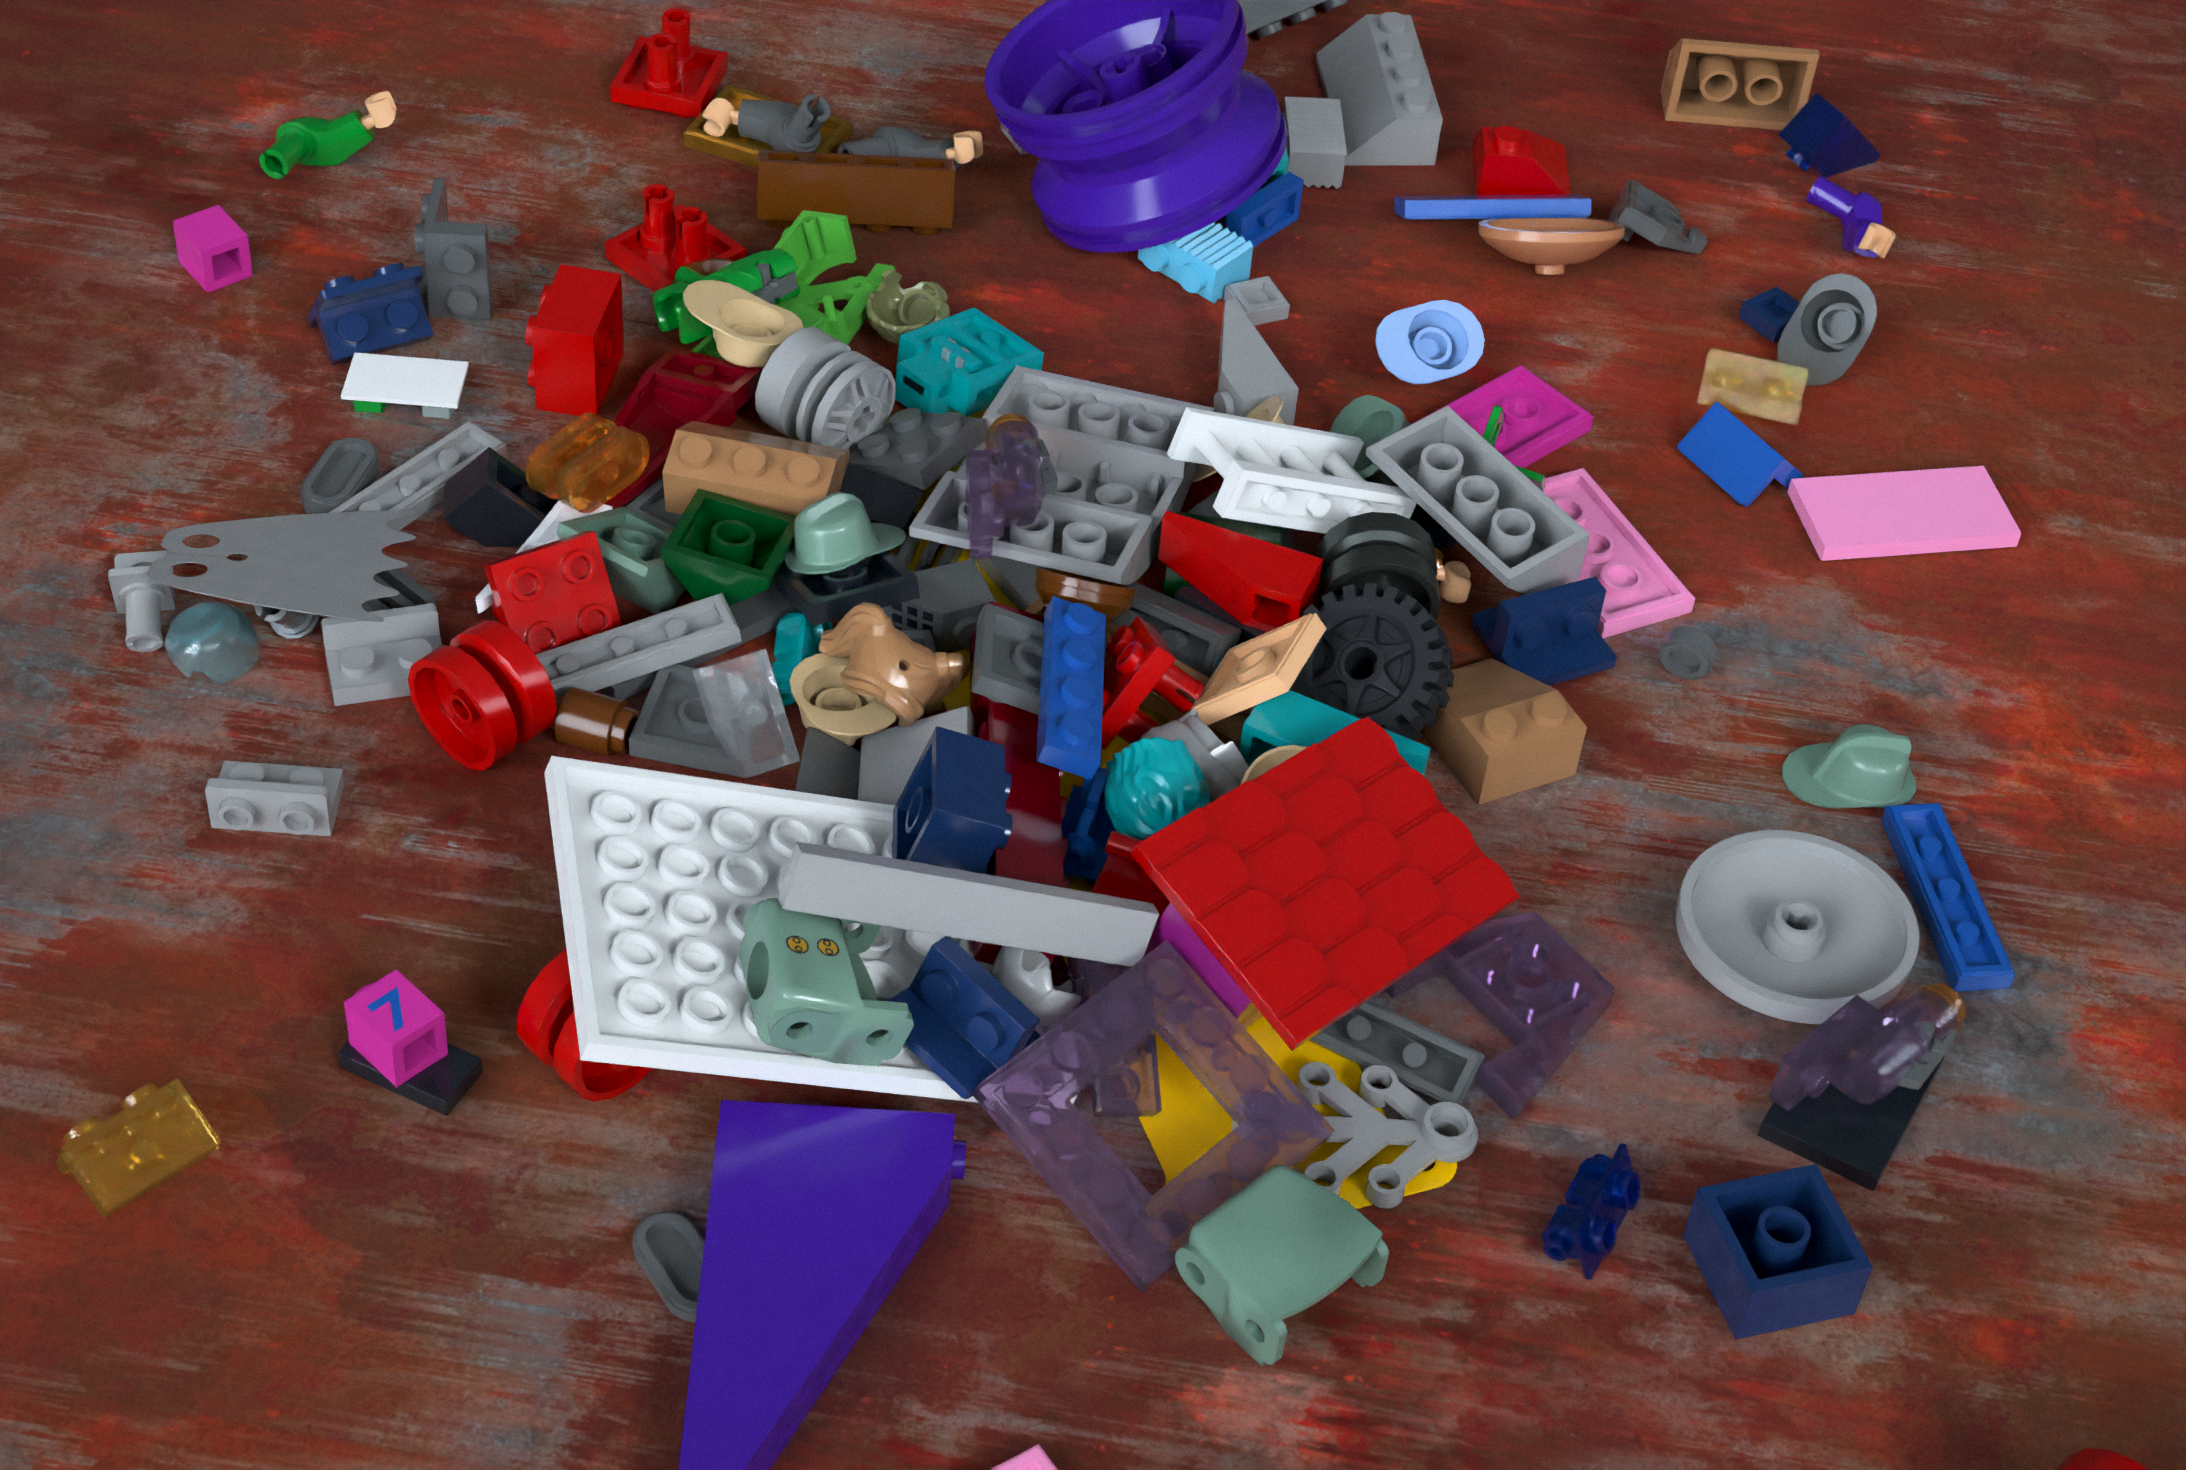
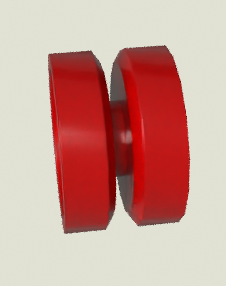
[408,619,557,771]
[516,949,654,1102]

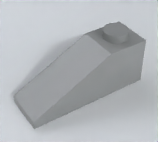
[1214,298,1299,426]

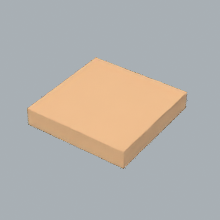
[1190,613,1327,726]

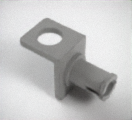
[108,550,175,652]

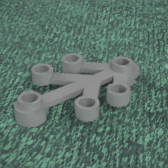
[1231,1062,1478,1209]

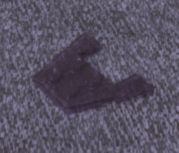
[1384,912,1615,1119]

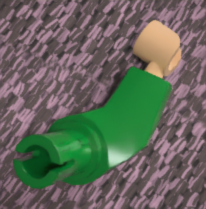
[259,91,397,179]

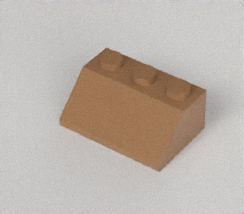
[1661,38,1819,132]
[662,421,850,517]

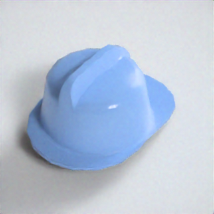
[1375,300,1485,385]

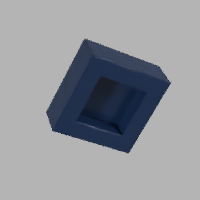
[1739,286,1800,343]

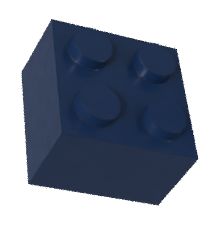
[892,726,1013,875]
[1683,1164,1873,1340]

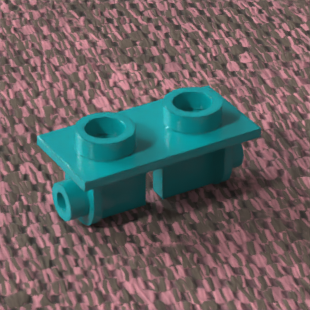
[770,612,833,706]

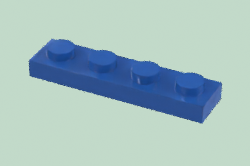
[1036,596,1106,780]

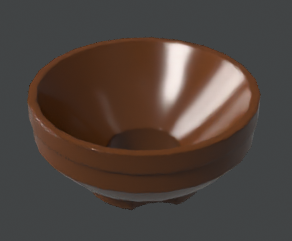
[1034,567,1137,624]

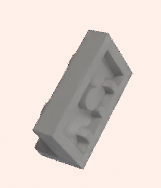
[321,603,442,706]
[205,760,345,836]

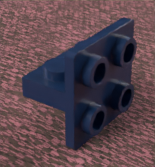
[307,263,434,365]
[1471,576,1617,685]
[888,936,1044,1099]

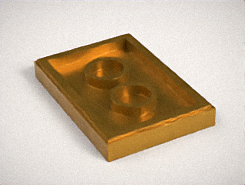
[684,85,853,169]

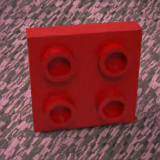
[610,8,728,118]
[605,184,746,292]
[483,530,622,655]
[1101,616,1204,750]

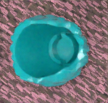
[1104,737,1210,840]

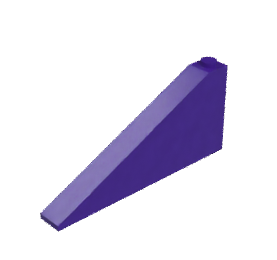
[678,1100,966,1470]

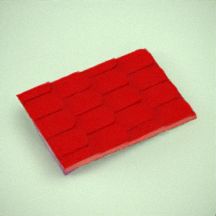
[1131,716,1520,1052]

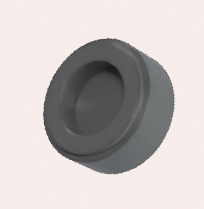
[1659,626,1718,680]

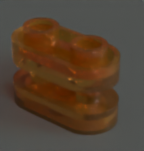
[526,413,650,513]

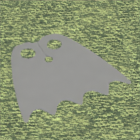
[148,510,417,623]

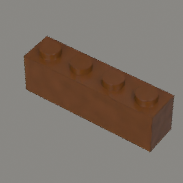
[756,149,955,234]

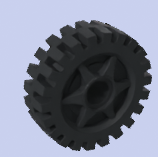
[1290,583,1454,741]

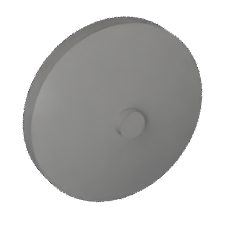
[1675,830,1919,1024]

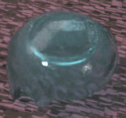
[164,601,261,684]

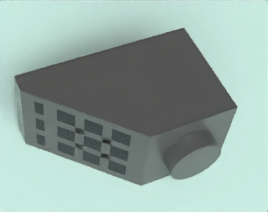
[882,559,996,653]

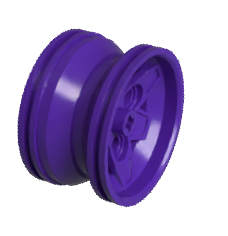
[984,0,1288,253]

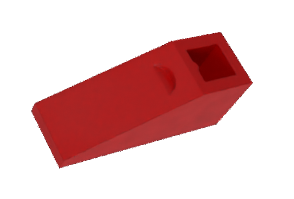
[1158,510,1323,632]

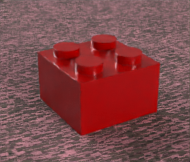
[525,264,624,419]

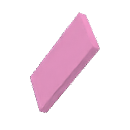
[1787,466,2021,561]
[1544,468,1695,638]

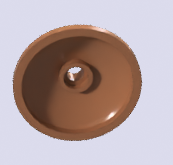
[1478,218,1625,275]

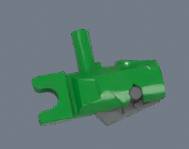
[653,248,800,344]

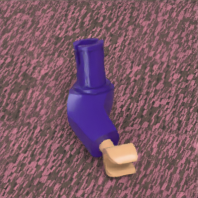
[1806,175,1896,258]

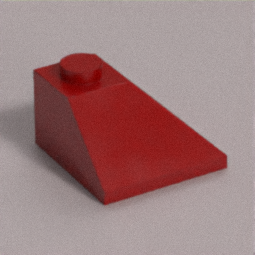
[1472,126,1571,195]

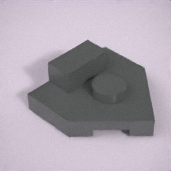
[1609,179,1709,254]

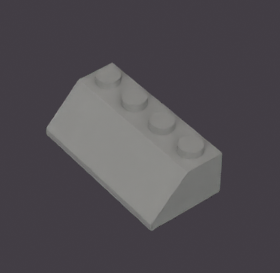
[1316,12,1443,166]
[1366,406,1590,595]

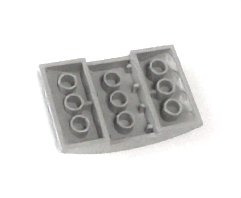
[909,365,1214,585]

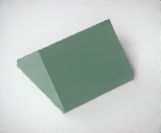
[557,507,686,615]

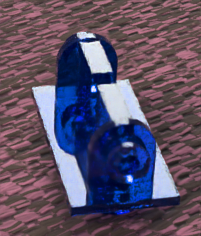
[1542,1143,1641,1280]

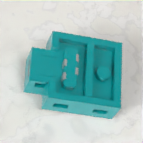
[895,307,1044,417]

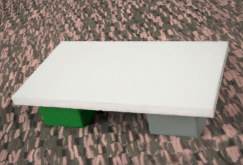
[341,352,469,419]

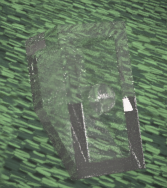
[692,649,800,779]

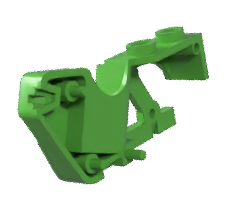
[692,210,895,360]

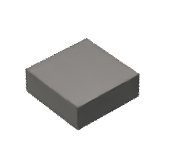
[1223,276,1290,326]

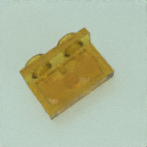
[1697,347,1808,425]
[56,1078,222,1219]

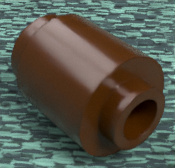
[550,687,640,757]

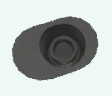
[1778,273,1878,386]

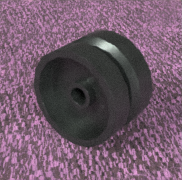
[1317,512,1441,622]

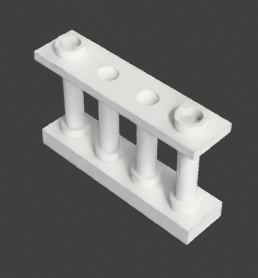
[1167,407,1417,534]

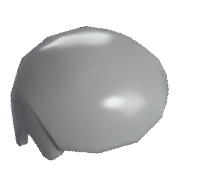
[990,946,1083,1026]

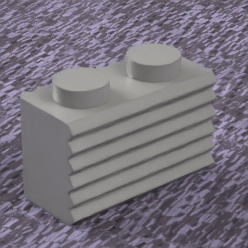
[1282,96,1347,189]

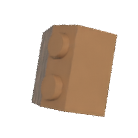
[1422,658,1587,805]

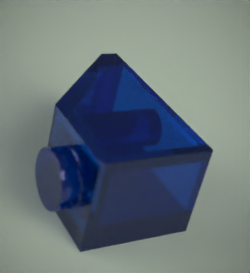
[1778,93,1881,178]

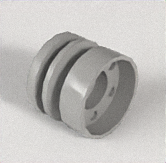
[755,326,896,453]

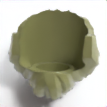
[866,269,950,346]

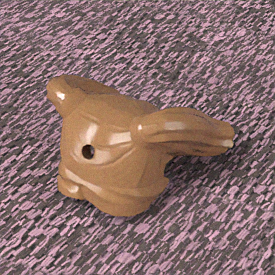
[818,602,969,727]

